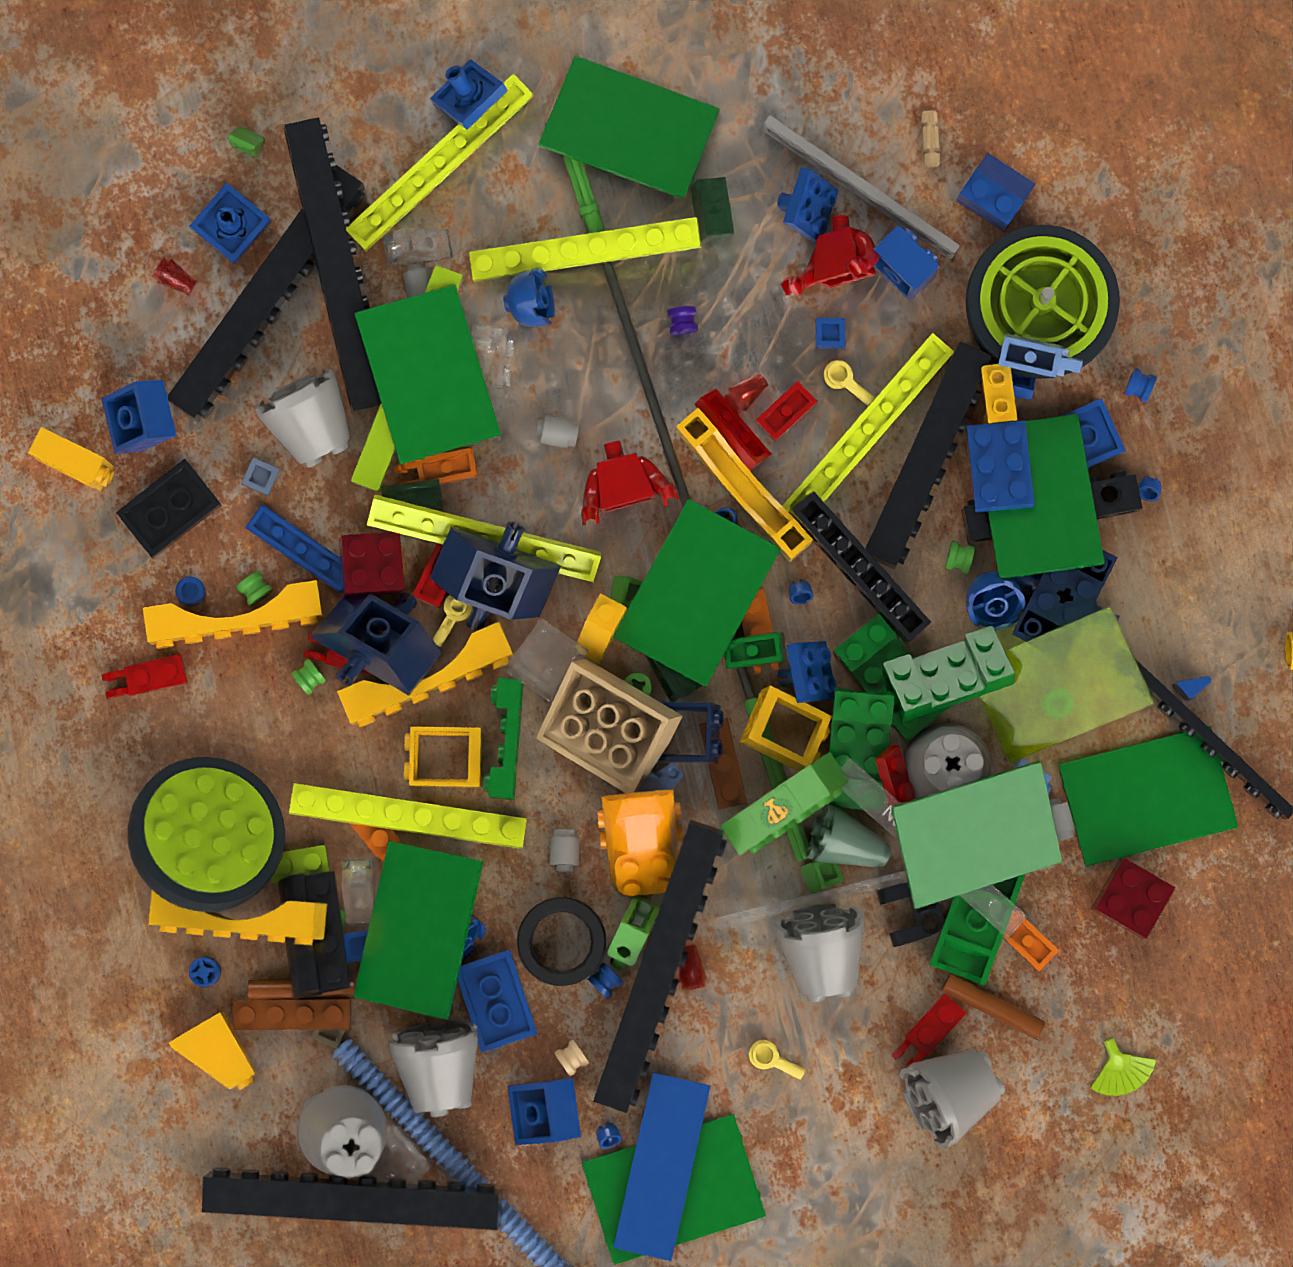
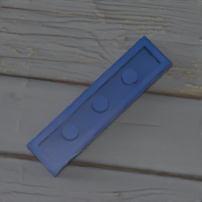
[245,504,343,594]

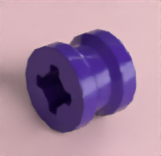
[667,306,698,335]

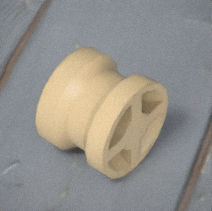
[554,1039,590,1076]

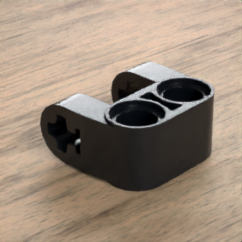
[876,882,944,948]

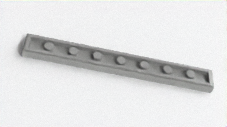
[763,115,960,260]

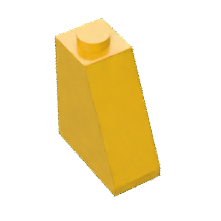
[574,593,627,665]
[168,1012,259,1091]

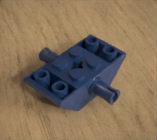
[430,521,561,631]
[1012,550,1120,661]
[311,592,442,696]

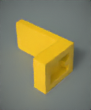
[981,364,1017,424]

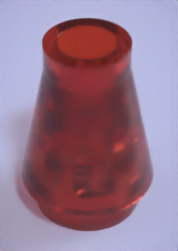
[152,257,197,296]
[725,373,768,413]
[678,945,707,990]

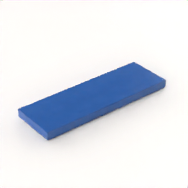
[613,1072,711,1261]

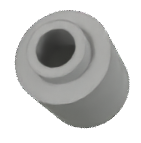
[403,263,432,298]
[535,415,579,448]
[1049,798,1075,841]
[550,829,580,872]

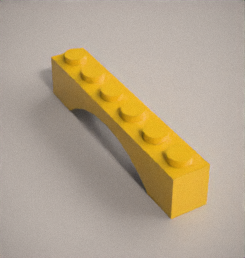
[676,408,813,563]
[143,580,325,649]
[337,622,514,728]
[148,890,327,945]

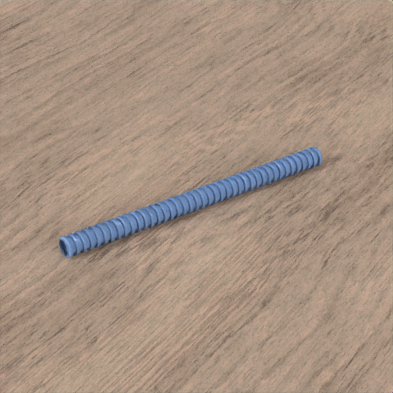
[332,1038,573,1267]

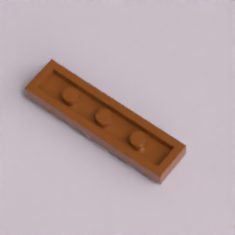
[233,999,351,1030]

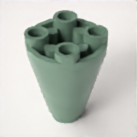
[805,804,891,867]

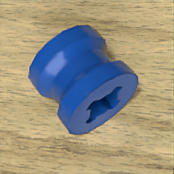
[1124,367,1157,403]
[189,957,221,987]
[588,962,624,999]

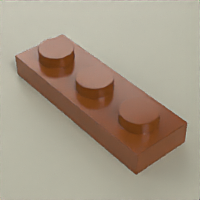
[699,717,747,810]

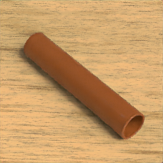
[941,973,1046,1040]
[248,979,356,1000]

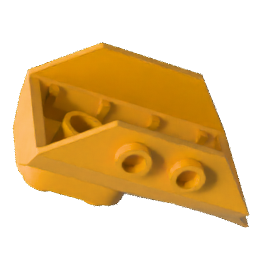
[597,789,683,896]

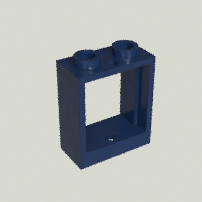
[657,702,724,764]

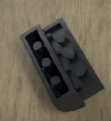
[278,871,351,999]

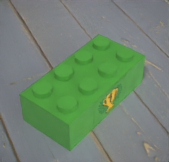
[720,752,850,855]

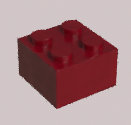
[339,532,405,597]
[1091,858,1176,939]

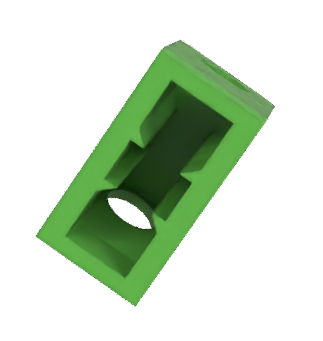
[607,896,660,970]

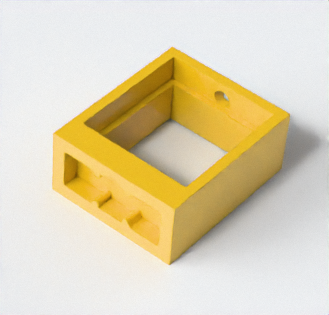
[28,427,114,492]
[739,685,832,772]
[404,726,482,788]

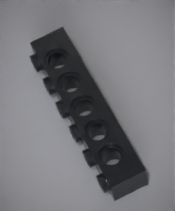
[961,471,1143,544]
[789,491,931,642]

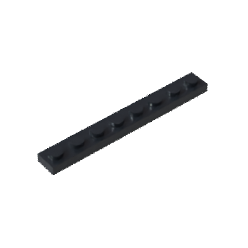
[1112,648,1293,819]

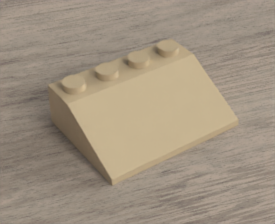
[536,659,682,794]

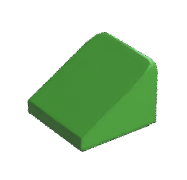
[228,127,265,157]
[610,576,643,608]
[801,861,844,894]

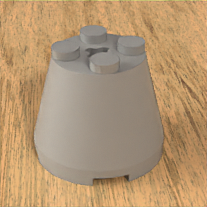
[253,368,351,468]
[904,723,991,799]
[775,904,865,1002]
[388,1021,478,1117]
[899,1049,1005,1149]
[297,1085,388,1177]

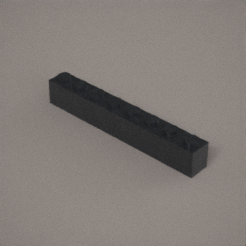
[865,341,992,569]

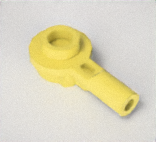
[823,360,875,406]
[432,595,473,647]
[749,1040,805,1080]

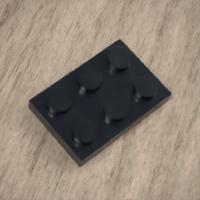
[116,459,222,559]

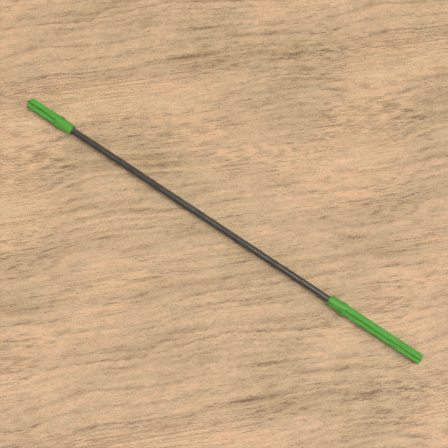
[564,156,809,861]

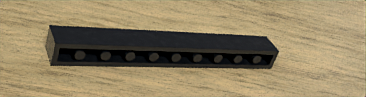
[283,117,381,412]
[168,165,365,422]
[593,819,727,1113]
[202,1168,503,1230]

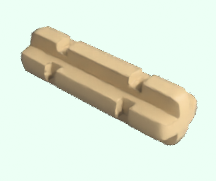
[921,110,940,168]

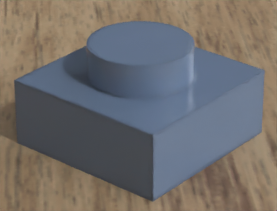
[241,457,281,497]

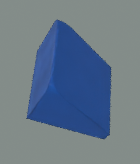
[1172,676,1212,701]

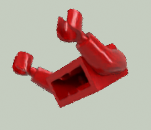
[780,215,879,296]
[581,440,680,525]

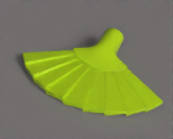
[1090,1037,1156,1096]

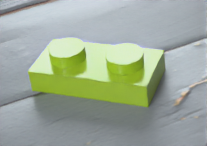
[271,845,330,884]

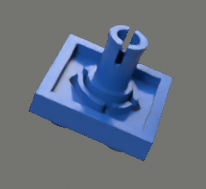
[430,59,508,130]
[777,168,838,243]
[189,182,272,265]
[777,641,837,703]

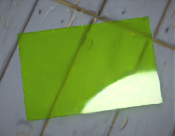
[980,606,1155,763]

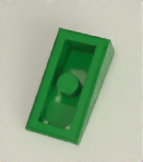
[724,632,787,670]

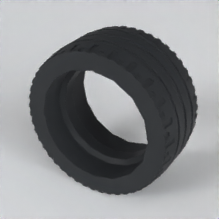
[517,897,606,986]

